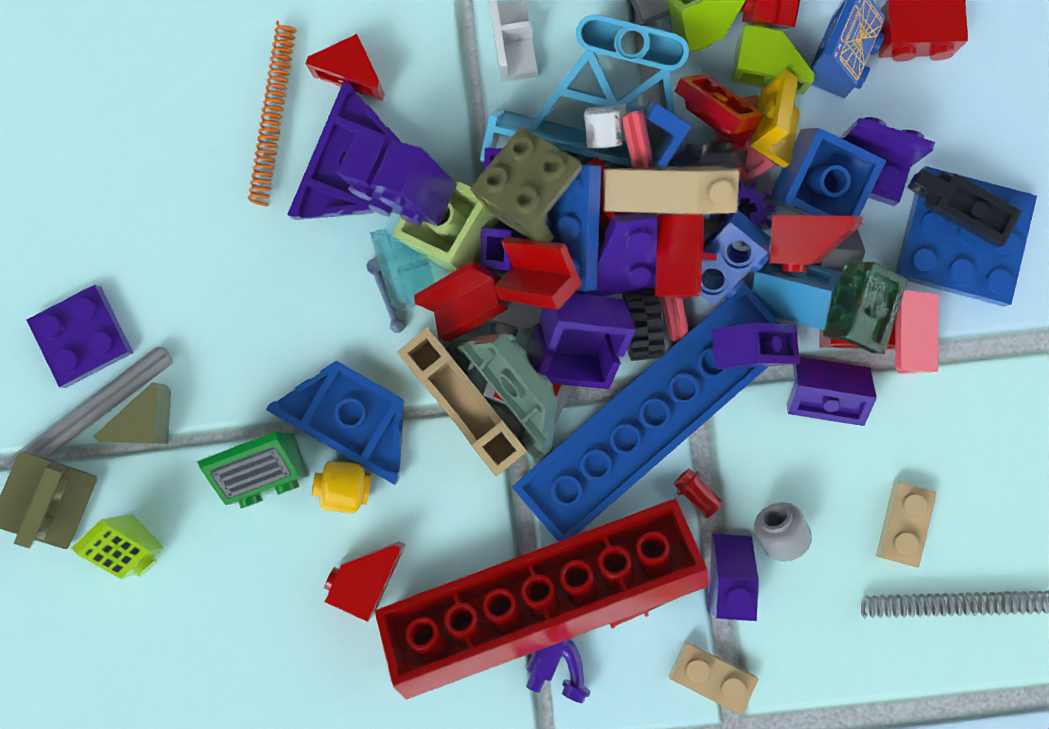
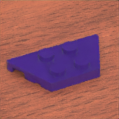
[287,81,401,220]

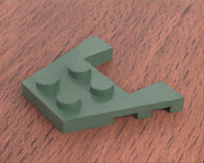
[445,333,558,464]

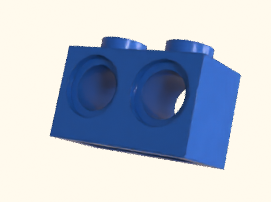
[700,210,771,306]

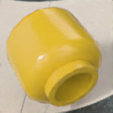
[312,460,371,514]

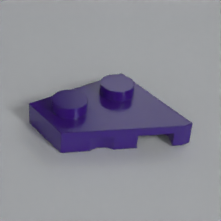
[579,212,657,296]

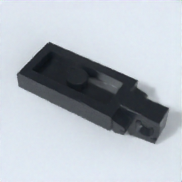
[907,169,1022,248]

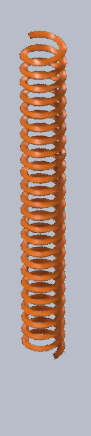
[247,20,297,207]

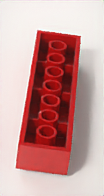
[374,498,709,700]

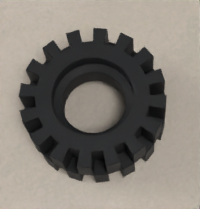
[622,288,665,361]

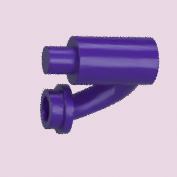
[526,639,591,704]

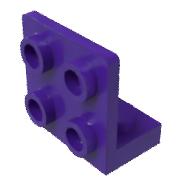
[840,117,935,206]

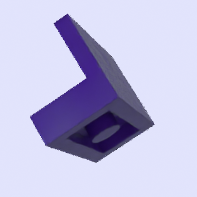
[787,356,877,426]

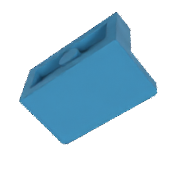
[752,257,843,330]

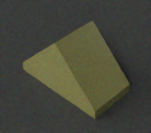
[93,382,171,444]

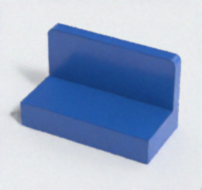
[643,100,692,169]

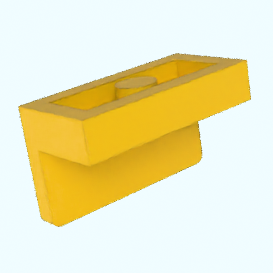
[750,69,800,168]

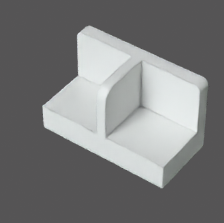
[489,0,538,83]

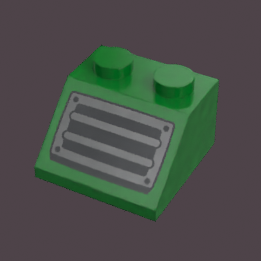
[197,432,308,509]

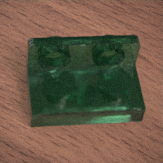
[823,262,908,355]

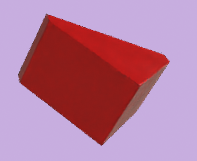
[305,34,385,101]

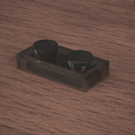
[667,140,748,168]

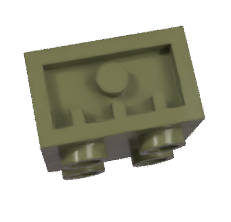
[470,127,582,242]

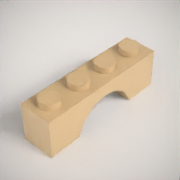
[397,327,527,477]

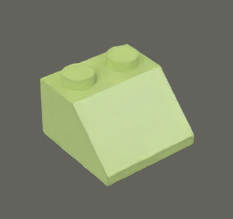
[391,179,499,272]

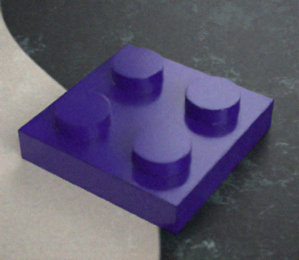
[26,285,134,388]

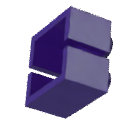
[337,131,457,226]
[527,293,636,389]

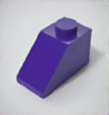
[712,322,800,369]
[708,533,759,621]

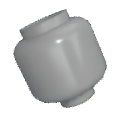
[754,502,812,562]

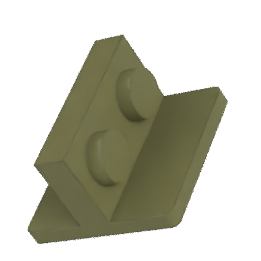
[0,451,98,549]

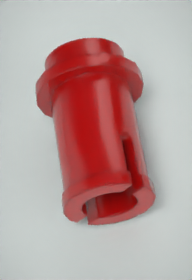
[673,468,723,519]

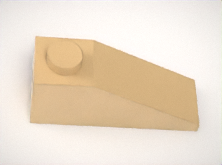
[603,166,739,214]

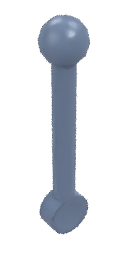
[366,259,405,333]

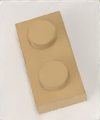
[876,481,937,568]
[668,641,759,716]

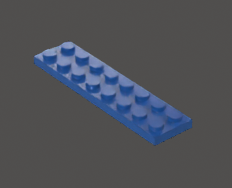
[512,284,781,542]

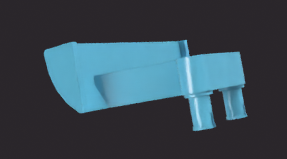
[480,14,718,219]

